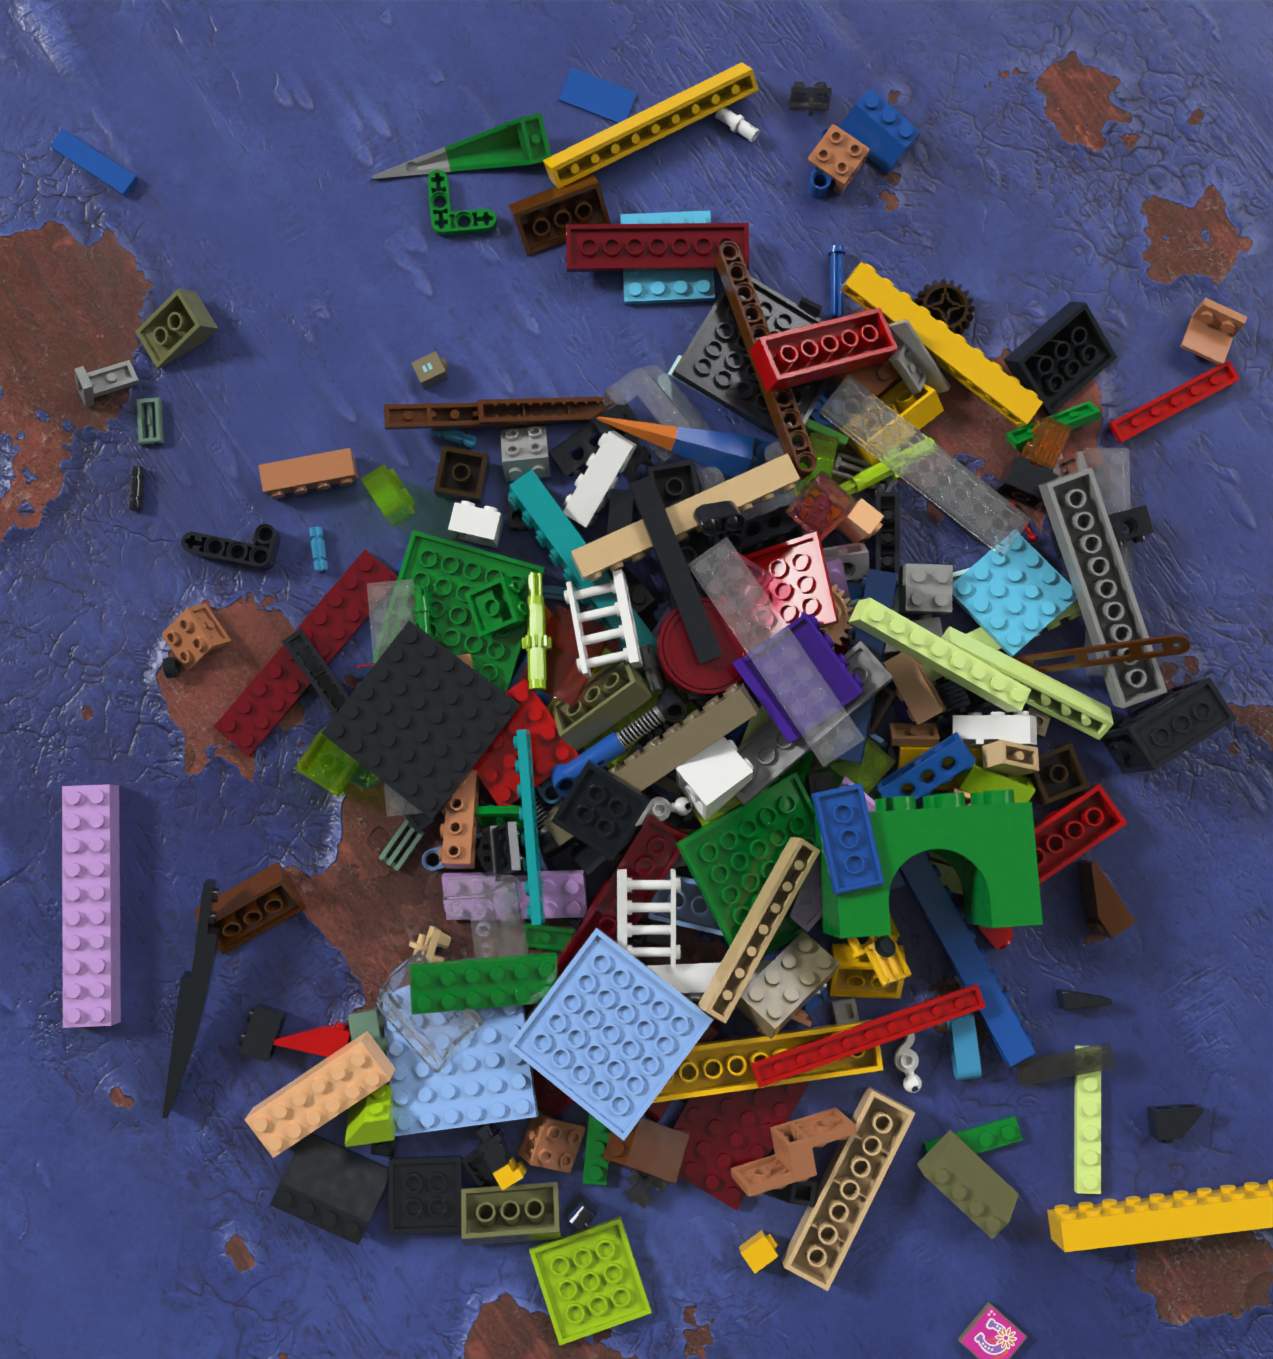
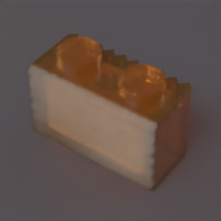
[1022,416,1072,470]

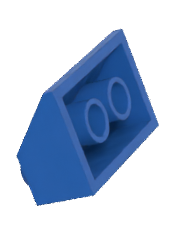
[839,88,921,176]

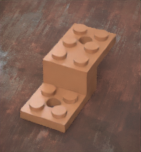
[730,1107,857,1197]

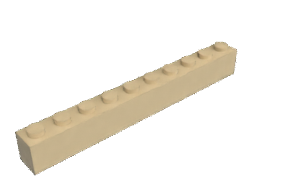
[571,453,800,582]

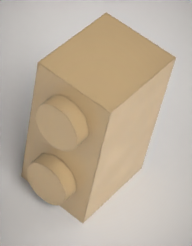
[982,740,1039,776]

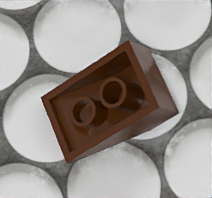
[1077,860,1136,938]
[603,1118,690,1184]

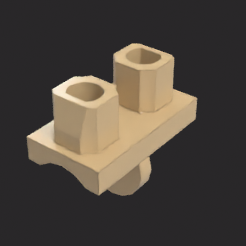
[409,925,451,964]

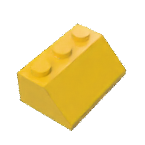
[829,943,906,999]

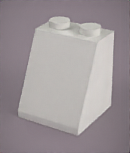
[676,736,753,821]

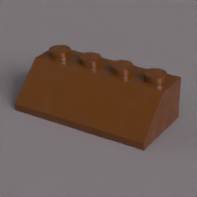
[508,173,611,256]
[194,862,306,955]

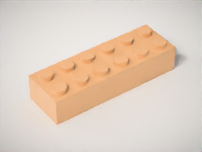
[244,1031,396,1158]

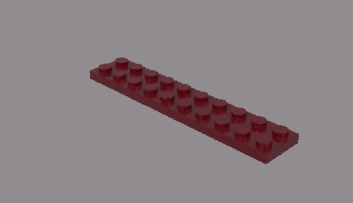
[213,550,398,757]

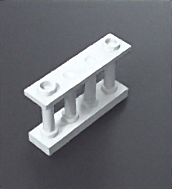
[564,569,643,679]
[617,869,681,968]

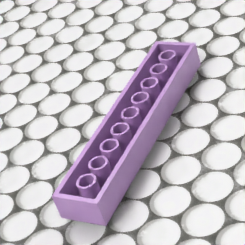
[62,784,121,1028]

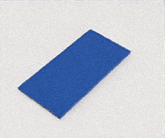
[558,68,637,123]

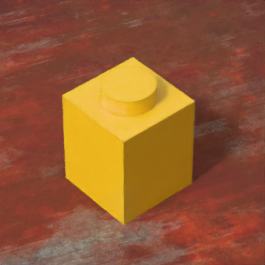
[739,1230,778,1273]

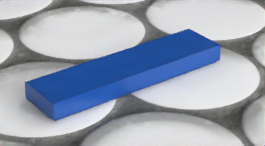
[50,128,138,197]

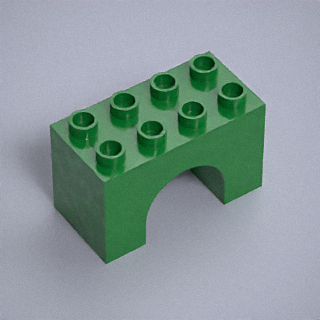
[814,789,1043,938]

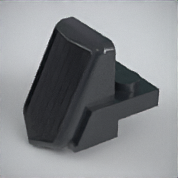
[475,821,526,877]

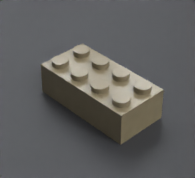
[736,931,840,1039]

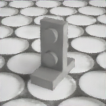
[74,360,139,408]

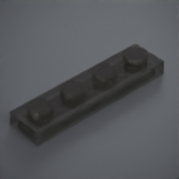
[1015,1042,1116,1086]

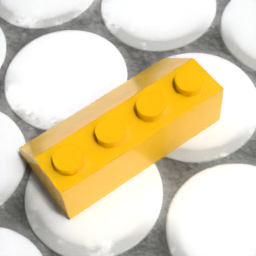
[839,380,944,466]

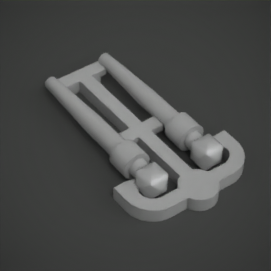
[832,453,898,496]

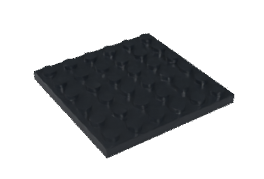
[671,275,832,444]
[321,621,521,820]

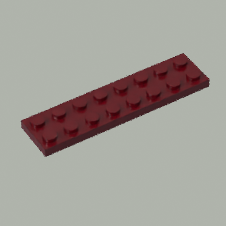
[566,223,750,272]
[557,813,689,978]

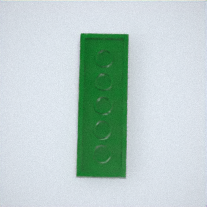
[409,952,558,1015]

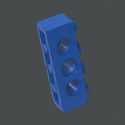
[877,732,976,800]

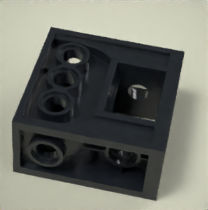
[1100,677,1237,774]

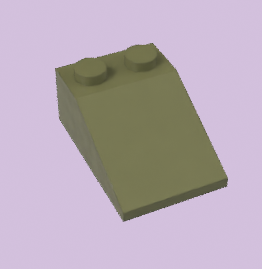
[135,288,218,369]

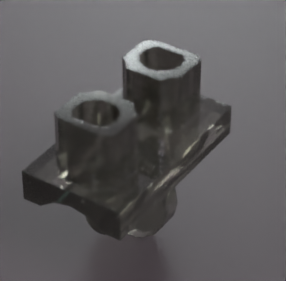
[789,82,832,117]
[626,1170,669,1209]

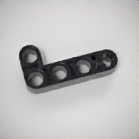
[693,501,745,590]
[181,524,281,570]

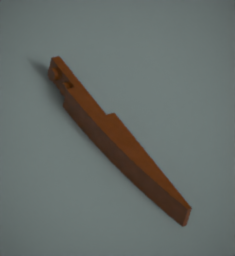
[383,396,615,431]

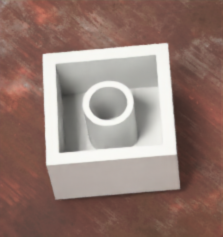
[448,501,504,549]

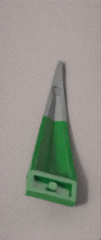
[371,113,551,179]

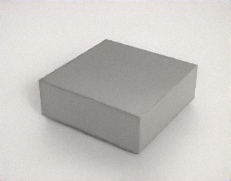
[831,997,859,1024]

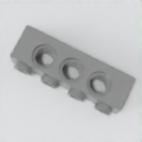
[823,542,869,581]

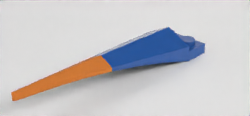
[597,417,774,478]

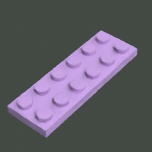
[441,870,588,920]

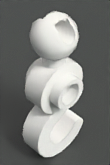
[635,796,692,826]
[893,1033,922,1093]

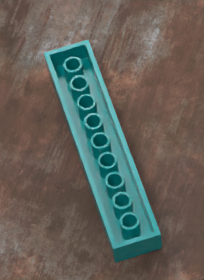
[508,470,661,677]

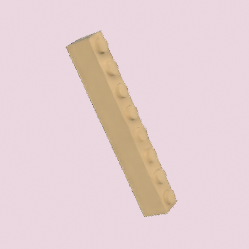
[697,837,821,1024]

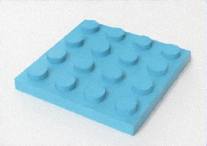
[620,211,715,305]
[952,529,1077,657]

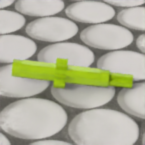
[830,437,937,502]
[522,573,551,691]

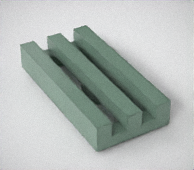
[136,397,164,446]
[379,819,426,871]

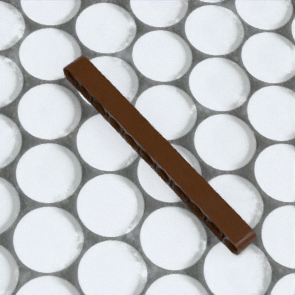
[715,241,817,480]

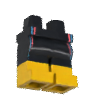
[474,1123,527,1191]

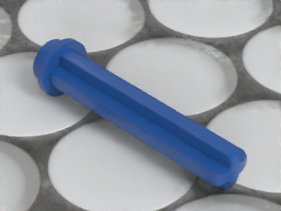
[828,245,846,319]

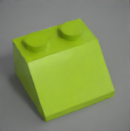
[345,1084,395,1147]

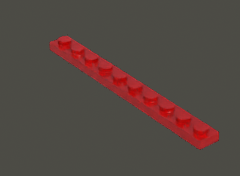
[750,984,986,1088]

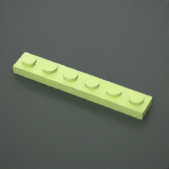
[1074,1045,1101,1194]

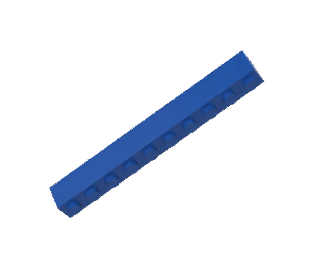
[899,850,1036,1067]

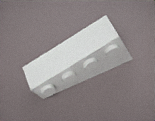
[563,430,637,528]

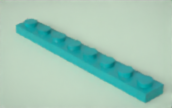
[513,729,545,925]

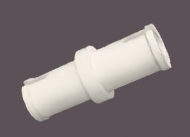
[715,107,760,142]

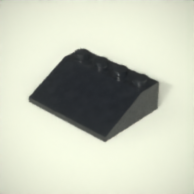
[1004,302,1117,416]
[270,1133,389,1245]

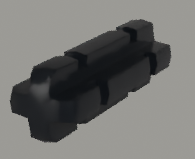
[129,466,145,511]

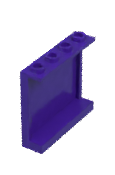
[732,611,865,744]

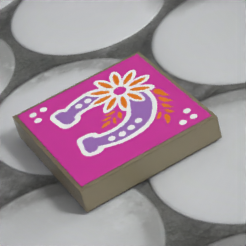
[958,1302,1027,1359]

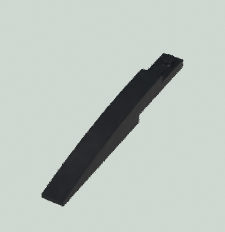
[281,628,437,833]
[162,879,220,1118]

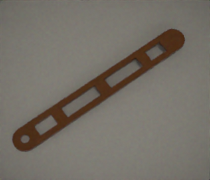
[1012,634,1190,673]

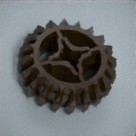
[914,278,975,335]

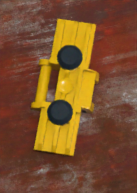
[847,915,912,986]

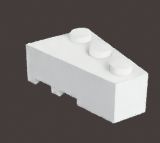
[953,711,1037,745]

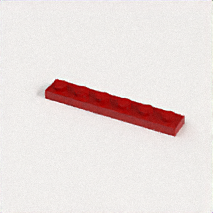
[1108,360,1240,444]

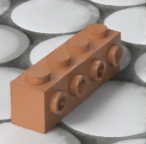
[258,448,359,499]
[439,770,480,869]

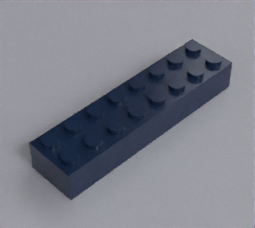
[828,569,898,767]

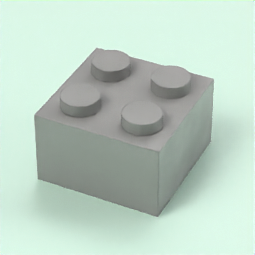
[899,564,953,615]

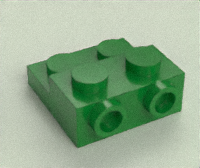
[465,576,528,637]

